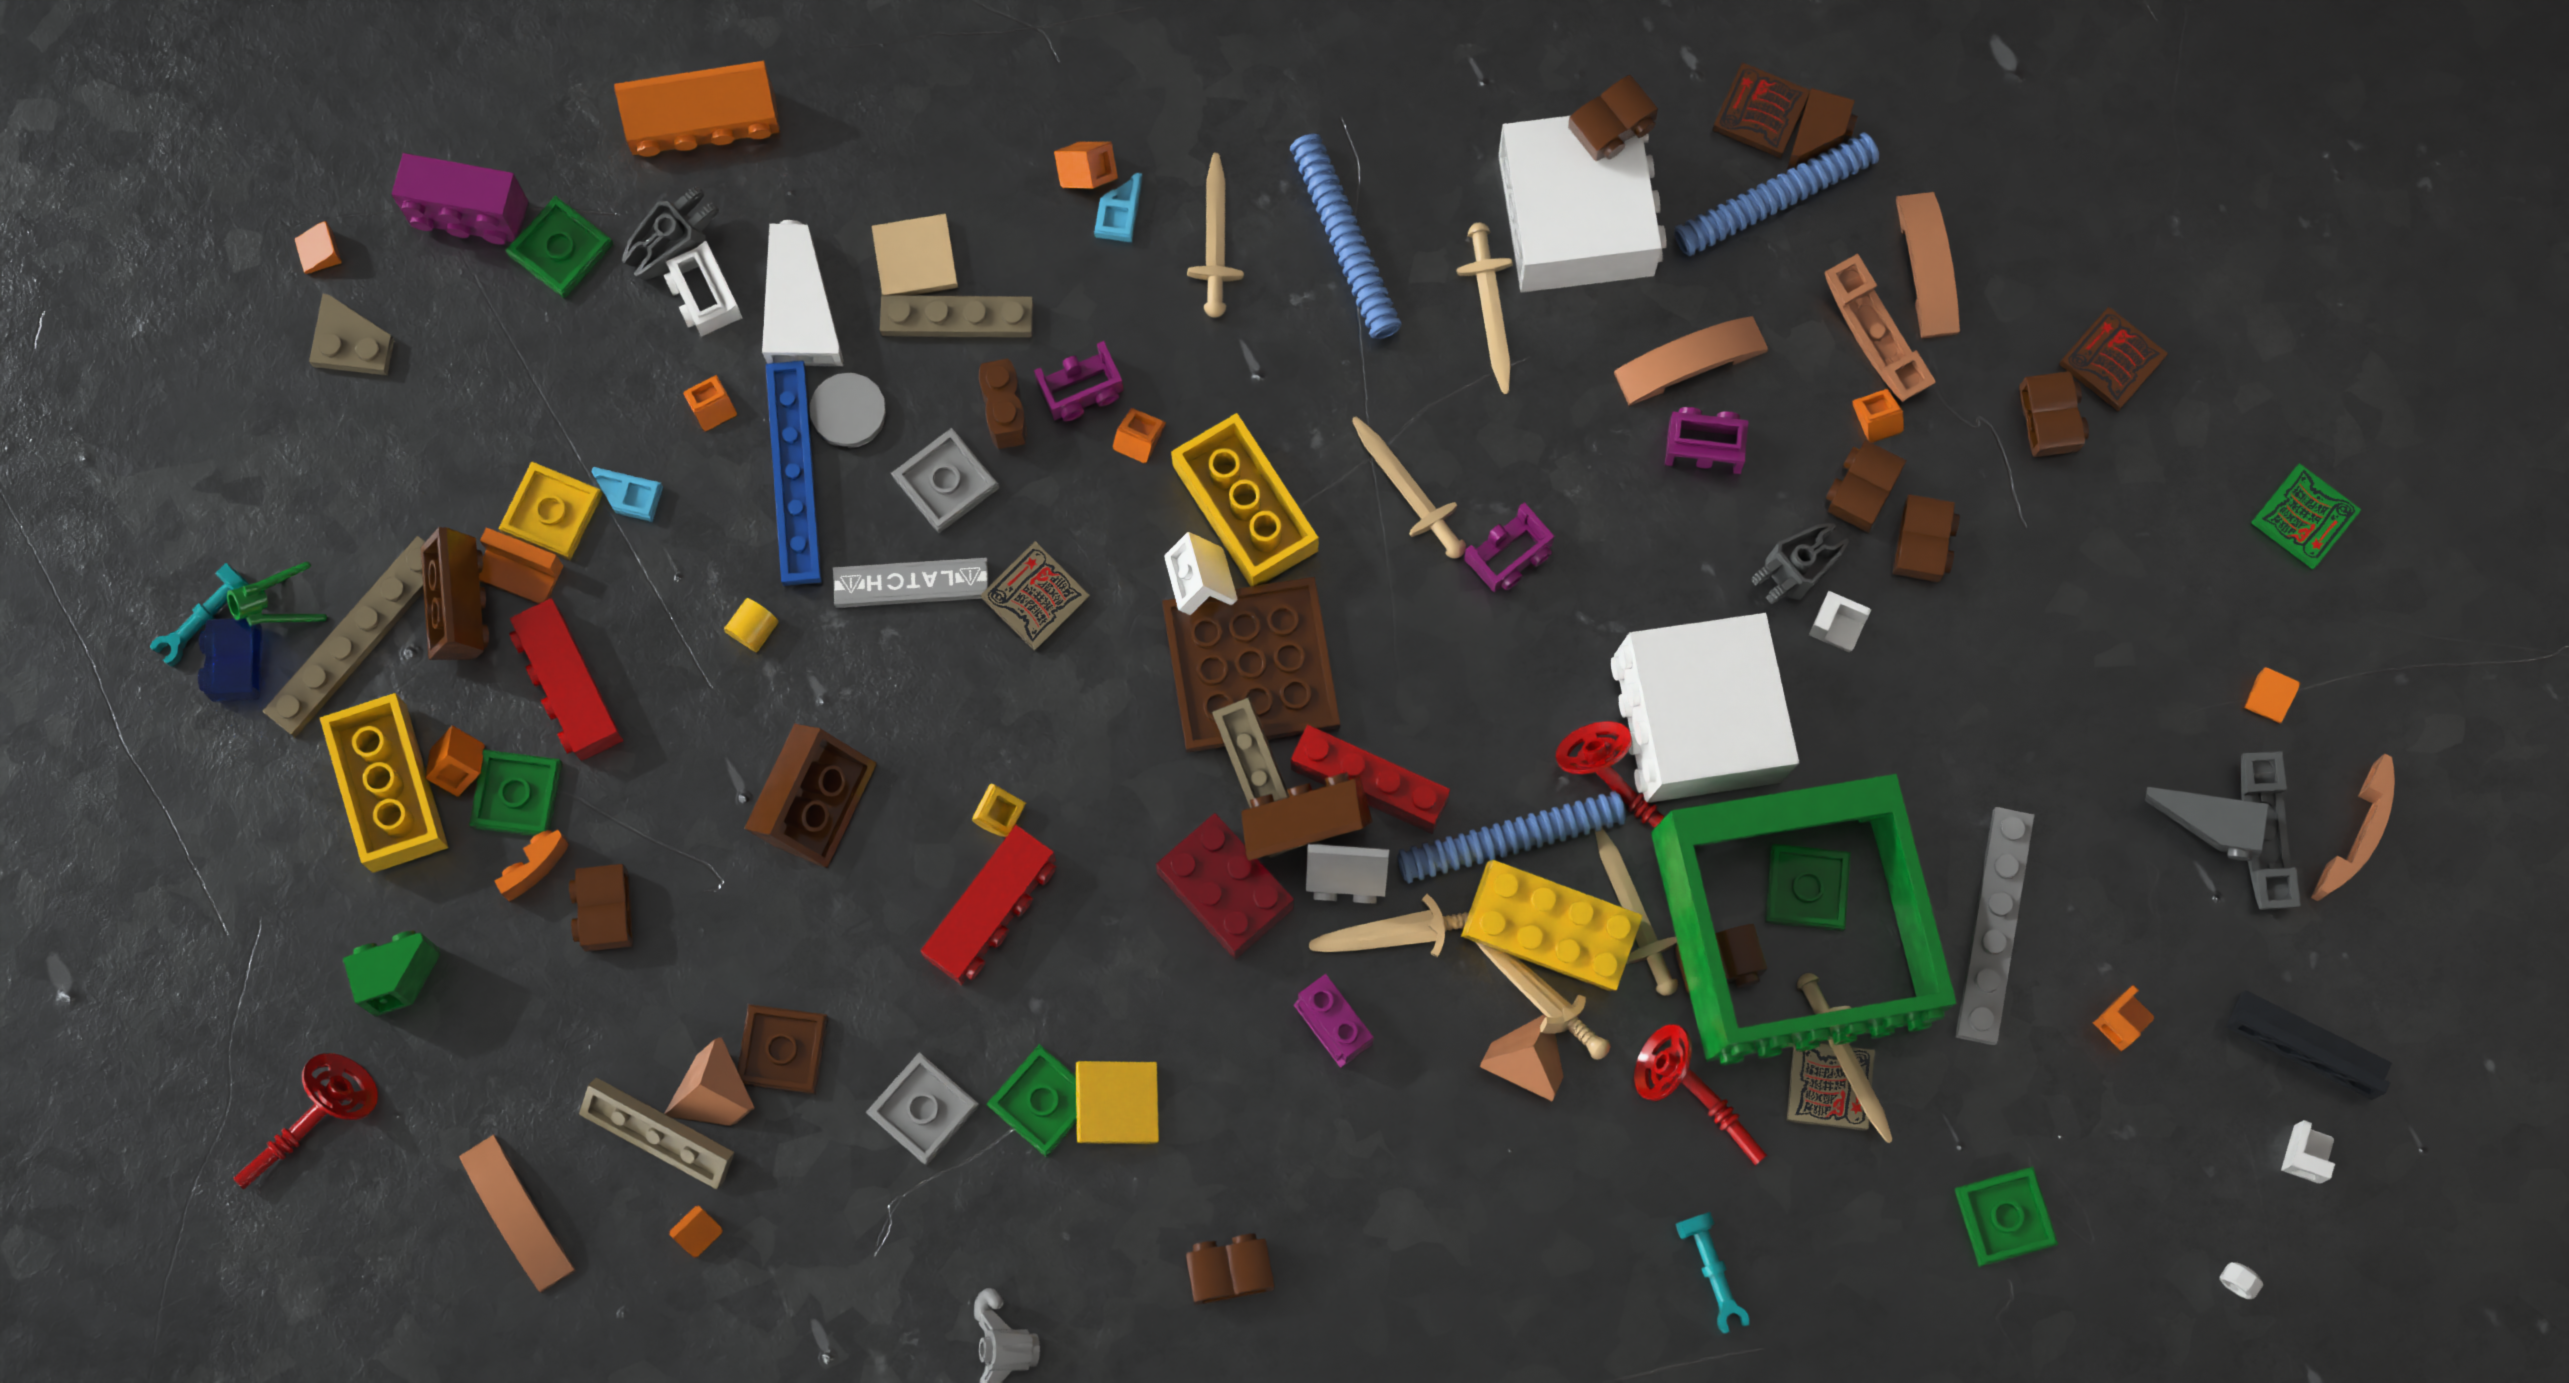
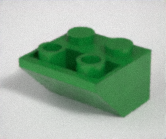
[343,931,441,1017]

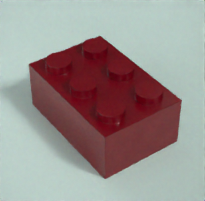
[1156,813,1294,960]

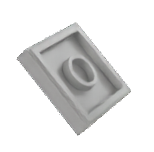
[891,428,999,533]
[866,1052,980,1166]

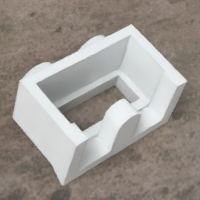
[664,241,742,337]

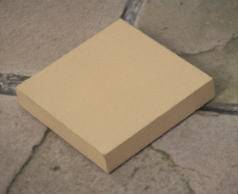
[872,214,958,296]

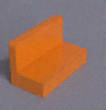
[479,527,564,604]

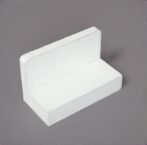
[1164,532,1238,615]

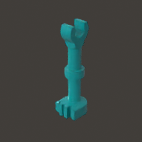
[150,563,250,667]
[1675,1212,1749,1333]

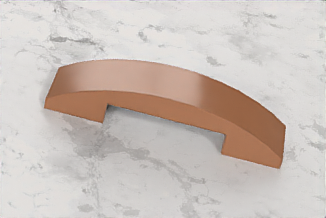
[1896,192,1960,339]
[1824,254,1936,402]
[1614,316,1768,406]
[2311,754,2395,901]
[459,1135,576,1292]

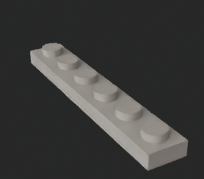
[1955,807,2034,1045]

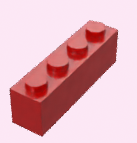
[509,598,624,762]
[1291,724,1451,834]
[920,825,1057,985]

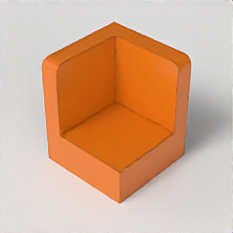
[1054,142,1118,188]
[425,725,485,797]
[2093,984,2154,1051]

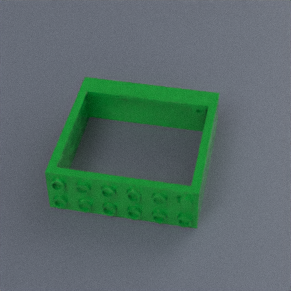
[1651,774,1957,1065]

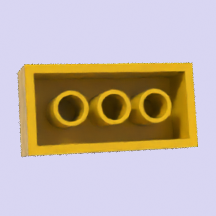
[1171,413,1319,586]
[320,693,448,873]
[1461,860,1643,991]

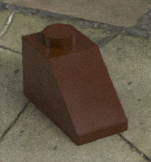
[1787,88,1858,170]

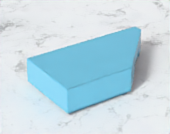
[1094,173,1143,242]
[592,467,663,522]

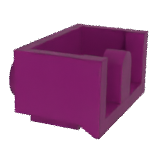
[1034,341,1124,421]
[1665,407,1749,474]
[1464,502,1555,592]
[1294,973,1374,1068]

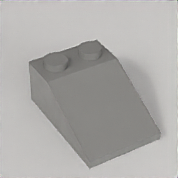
[1306,843,1389,904]

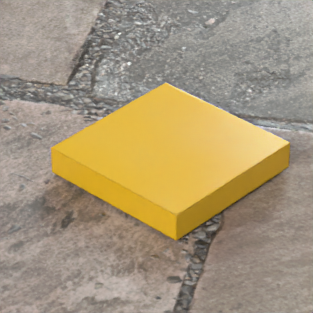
[498,462,603,561]
[1076,1061,1159,1144]

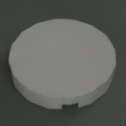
[810,372,886,448]

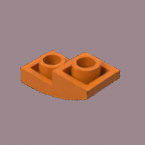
[494,829,569,902]

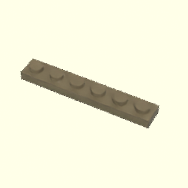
[263,535,425,738]

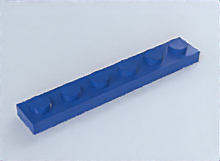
[766,360,822,586]

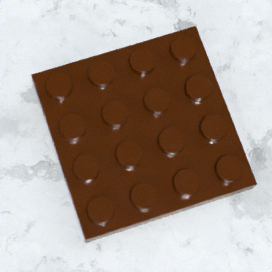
[1162,576,1340,753]

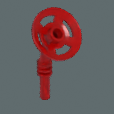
[1556,721,1665,828]
[1634,1024,1767,1165]
[233,1053,378,1190]

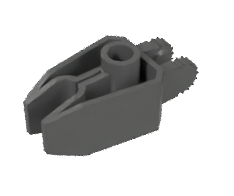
[622,186,719,280]
[1750,523,1849,604]

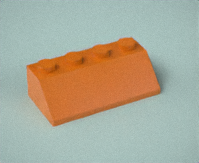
[614,61,780,157]

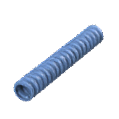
[1674,132,1879,256]
[1290,134,1402,339]
[1397,790,1626,884]

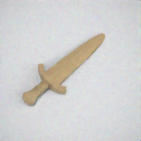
[1309,894,1470,958]
[1476,942,1610,1060]

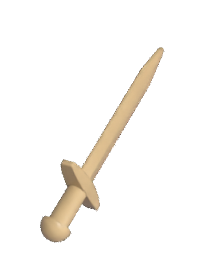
[1187,153,1244,317]
[1457,222,1513,394]
[1352,417,1466,558]
[1595,828,1678,996]
[1797,973,1892,1143]

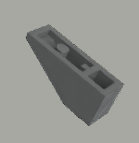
[2145,787,2269,861]

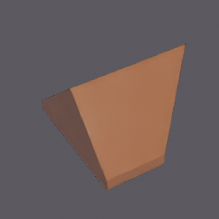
[1480,1015,1564,1101]
[664,1037,754,1126]

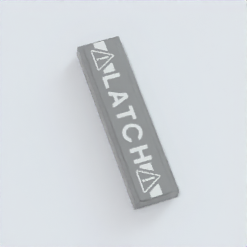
[833,557,989,608]

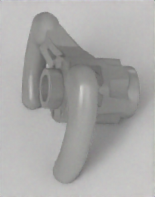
[974,1288,1040,1383]

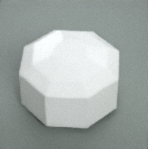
[2219,1262,2263,1300]

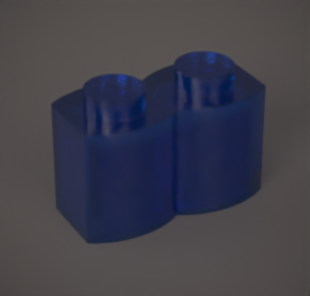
[198,618,263,702]

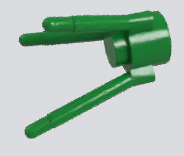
[227,561,328,626]

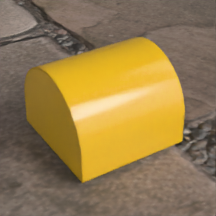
[724,598,779,653]
[972,784,1026,837]

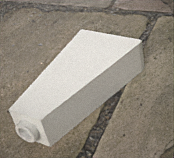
[762,220,843,366]

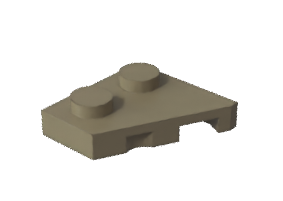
[309,294,394,376]

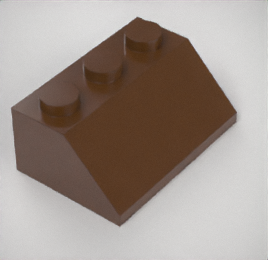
[421,527,489,660]
[744,724,877,868]
[1241,772,1373,860]

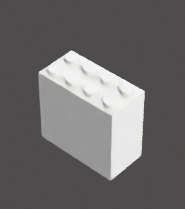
[1499,116,1666,293]
[1611,613,1799,803]

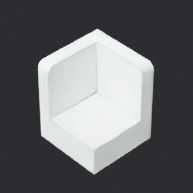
[1809,591,1871,652]
[2281,1120,2335,1184]

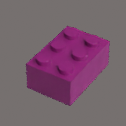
[391,153,529,245]

